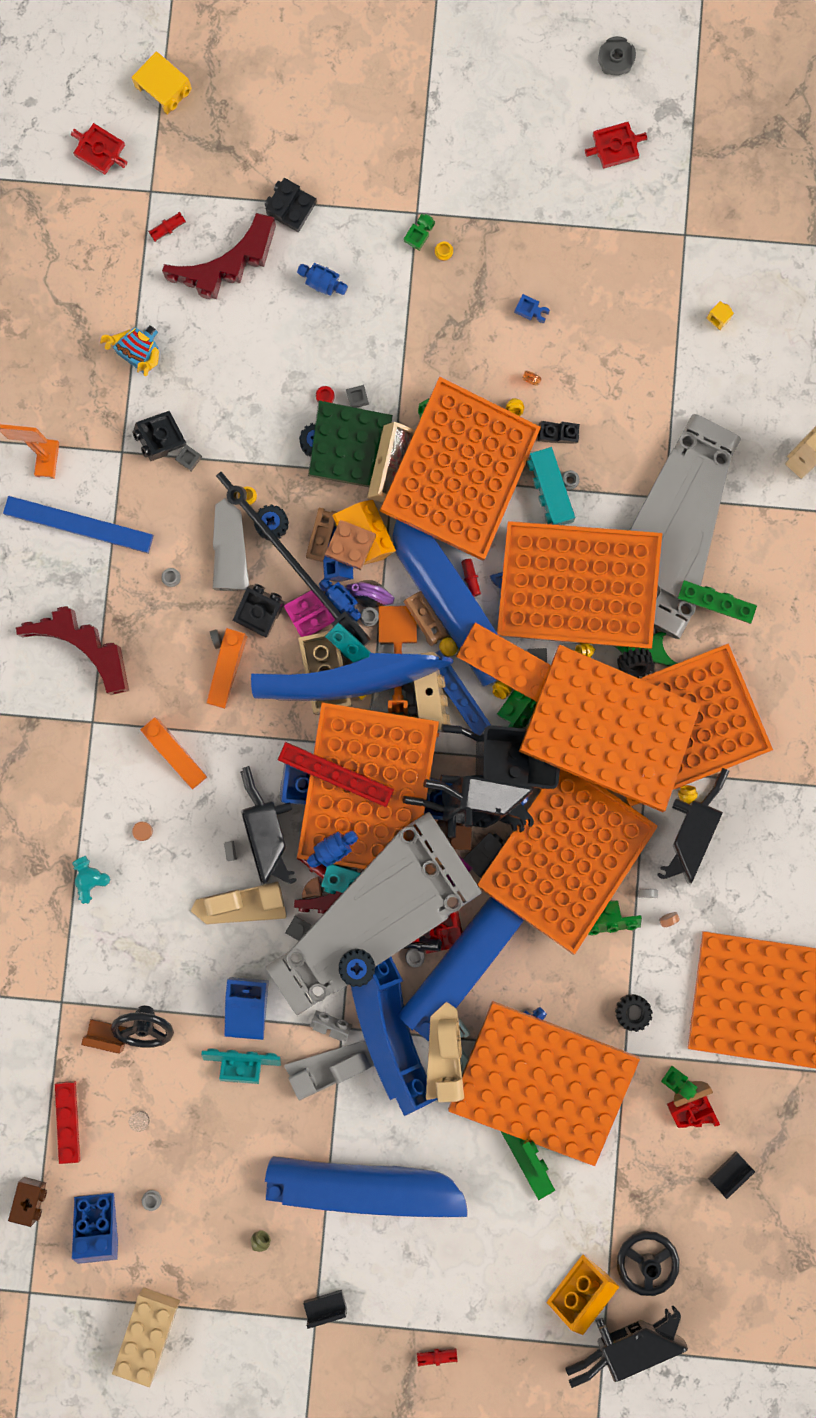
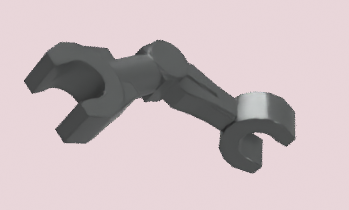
[402,683,417,717]

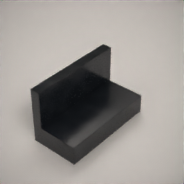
[708,1151,755,1199]
[303,1290,347,1329]

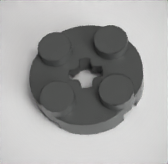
[598,36,636,75]

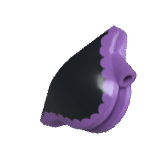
[346,580,395,608]

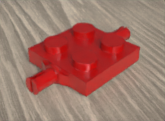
[585,121,647,169]
[71,123,127,175]

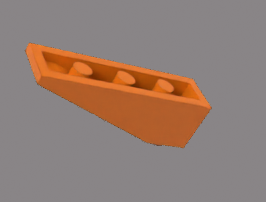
[207,628,248,709]
[140,717,207,789]

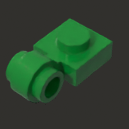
[404,214,435,251]
[661,1066,698,1100]

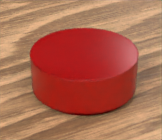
[316,386,335,403]

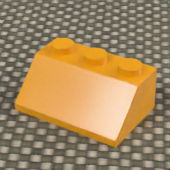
[332,500,396,565]
[546,1254,619,1335]

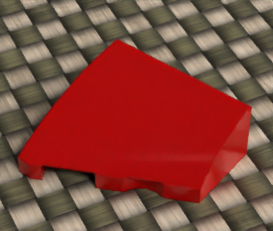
[426,911,463,954]
[667,1096,720,1128]

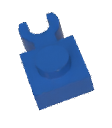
[514,294,550,323]

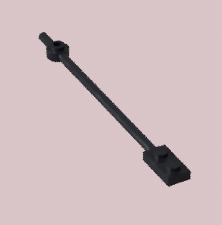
[216,472,371,646]

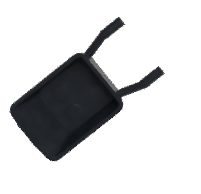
[440,724,560,789]
[240,766,297,886]
[657,768,729,885]
[403,776,534,838]
[565,1305,688,1388]

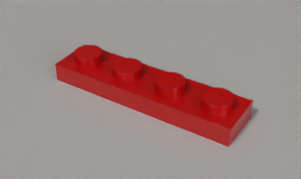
[55,1081,80,1164]

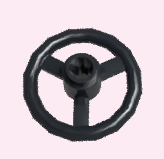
[111,1005,174,1048]
[617,1231,680,1296]

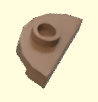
[674,1081,713,1107]

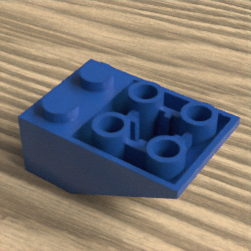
[224,977,269,1040]
[72,1193,118,1264]

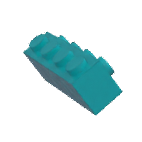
[527,447,576,525]
[321,864,361,894]

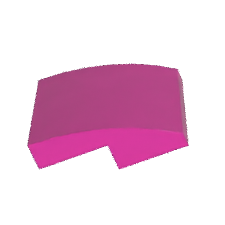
[284,590,335,637]

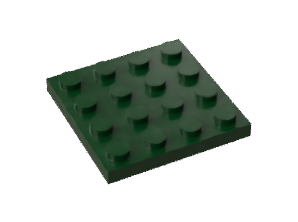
[308,400,393,488]

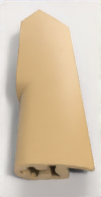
[191,882,287,924]
[426,1002,464,1102]

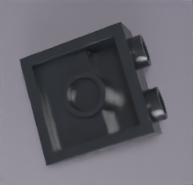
[265,178,317,232]
[132,411,186,461]
[232,584,285,638]
[463,832,503,878]

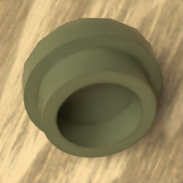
[251,1230,271,1252]

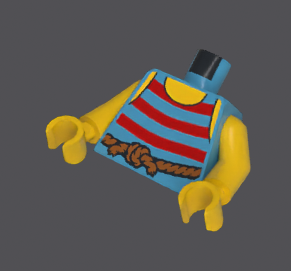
[100,325,159,376]

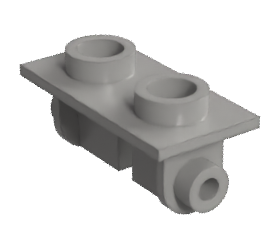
[310,1010,352,1041]

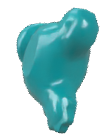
[72,856,111,904]

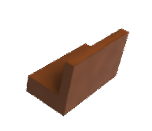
[81,1019,129,1054]

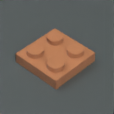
[325,520,376,570]

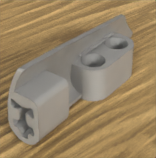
[213,498,249,591]
[284,1041,374,1101]

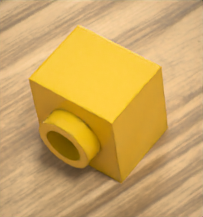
[707,301,734,330]

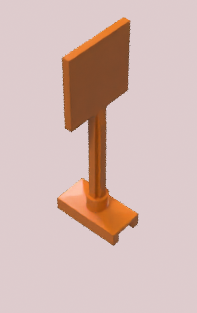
[0,424,59,479]
[379,606,417,716]

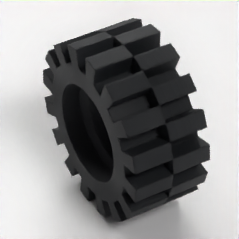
[617,648,654,678]
[615,994,653,1032]

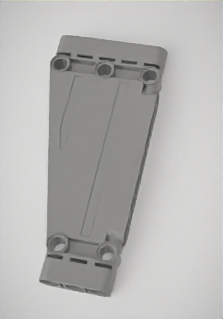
[630,414,741,639]
[266,812,482,1016]

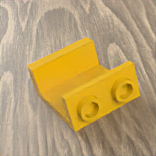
[131,51,192,115]

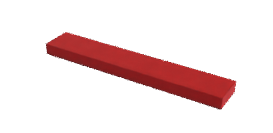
[278,742,394,807]

